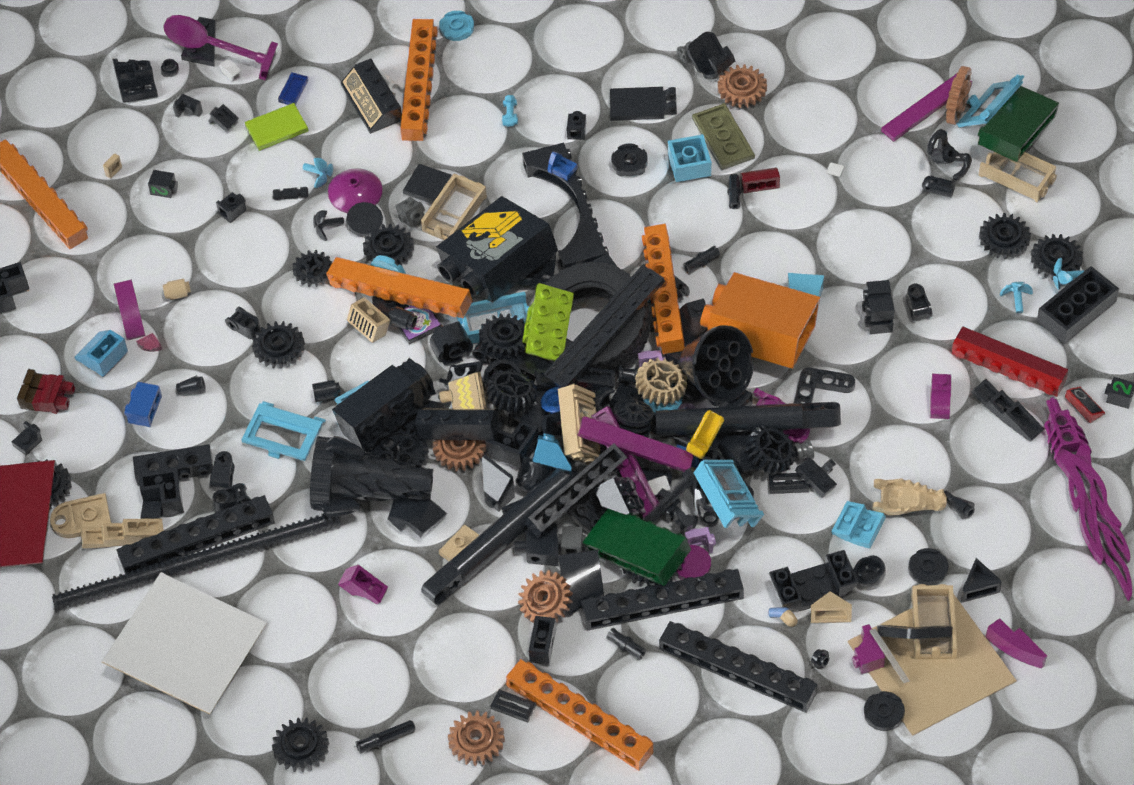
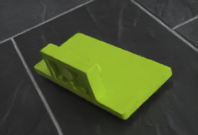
[522,283,574,361]

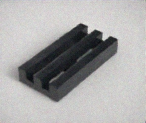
[768,473,809,494]
[490,689,536,723]

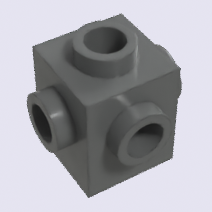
[395,197,425,227]

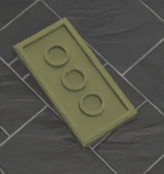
[692,103,755,170]

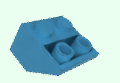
[74,330,128,377]

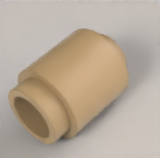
[163,278,191,300]

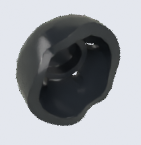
[853,555,886,587]

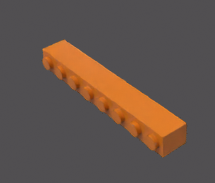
[0,139,88,249]
[326,257,473,318]

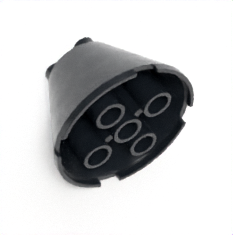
[678,325,754,403]

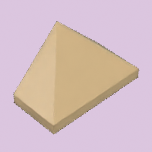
[811,592,852,623]

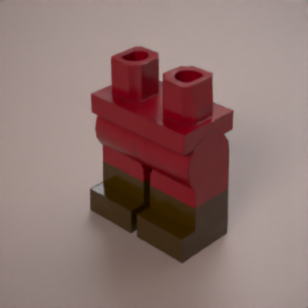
[17,369,75,414]

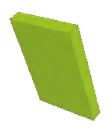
[245,103,308,151]

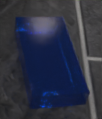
[278,72,308,106]

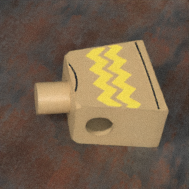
[439,372,487,409]

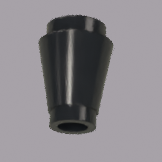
[176,375,206,395]

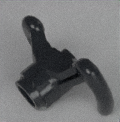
[927,129,972,181]

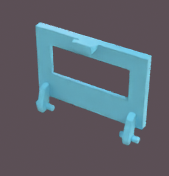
[957,75,1024,127]
[241,401,326,461]

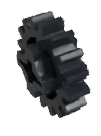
[292,250,332,287]

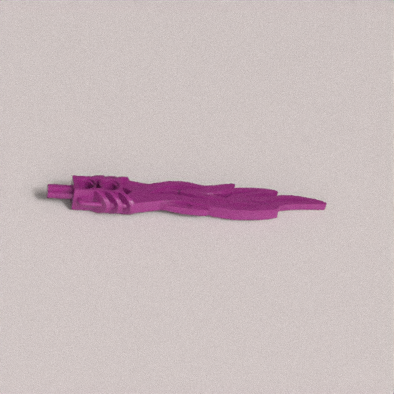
[1044,397,1132,601]

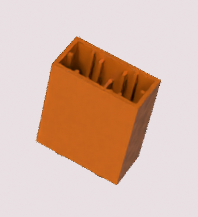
[700,272,820,369]

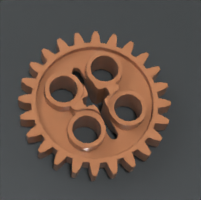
[946,66,972,125]

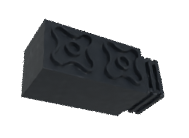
[332,358,436,453]

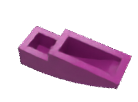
[114,279,146,341]
[985,618,1047,668]

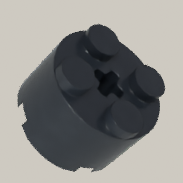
[429,322,473,366]

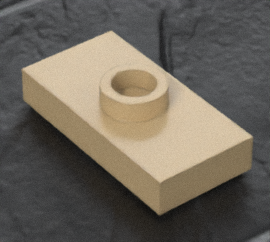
[439,525,479,561]

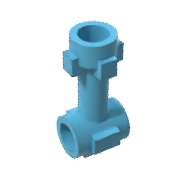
[502,95,518,127]

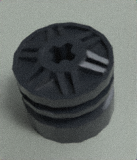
[613,399,654,438]

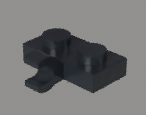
[795,457,837,498]

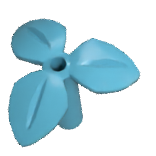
[303,158,334,188]
[1053,258,1084,290]
[1000,281,1033,313]

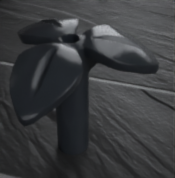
[313,210,344,241]

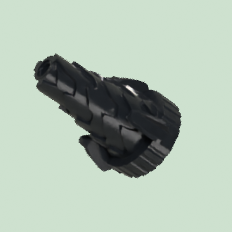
[310,436,434,518]

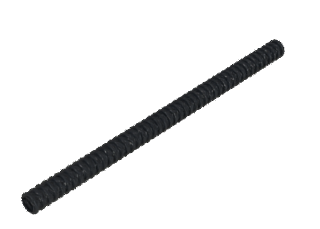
[52,513,341,611]

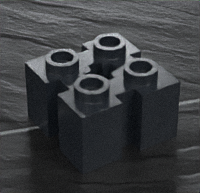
[862,280,895,335]

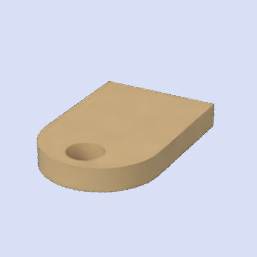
[50,493,111,538]

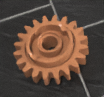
[718,64,767,108]
[433,440,486,471]
[518,570,573,623]
[448,711,505,766]

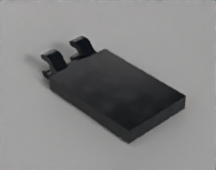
[610,86,677,121]

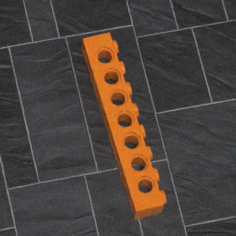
[401,19,438,141]
[642,223,685,354]
[506,659,654,771]

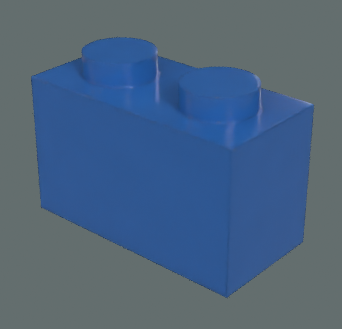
[124,382,162,427]

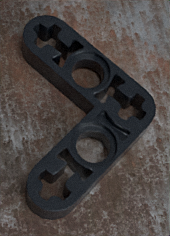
[794,367,855,403]
[877,625,953,639]

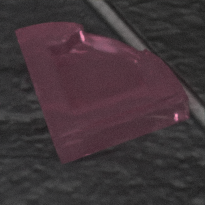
[136,333,162,352]

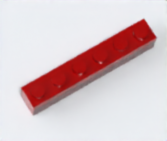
[952,326,1068,397]

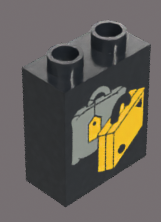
[436,196,558,303]

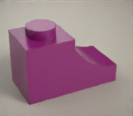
[930,373,951,419]
[338,564,388,604]
[852,624,885,674]

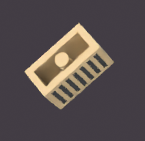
[347,297,390,343]

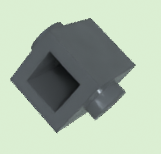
[558,525,586,555]

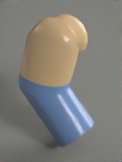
[769,607,798,627]

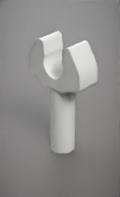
[379,70,404,97]

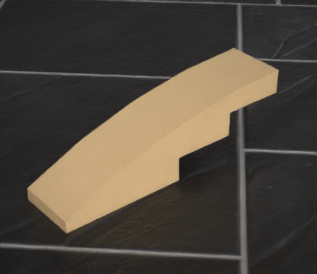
[81,519,164,548]

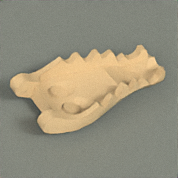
[872,478,947,515]

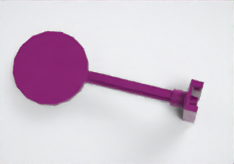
[163,15,278,80]

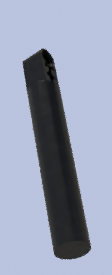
[656,402,841,437]
[421,468,571,605]

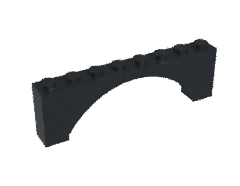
[522,142,609,270]

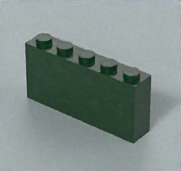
[977,86,1059,162]
[583,508,692,586]

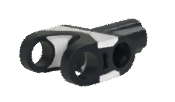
[682,467,719,527]

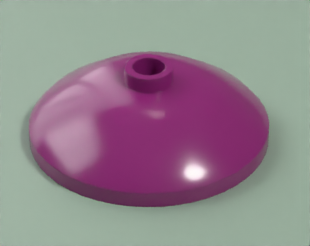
[328,168,383,213]

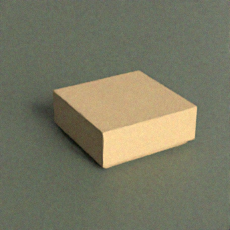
[103,153,122,179]

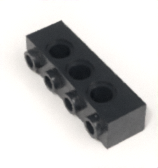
[133,444,214,486]

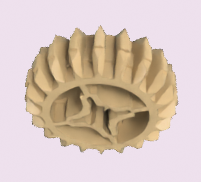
[635,357,687,406]

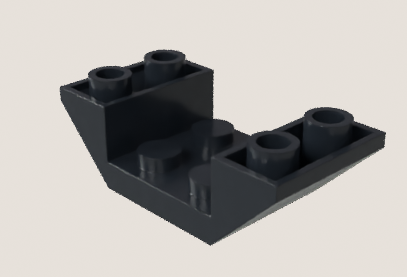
[769,550,859,611]

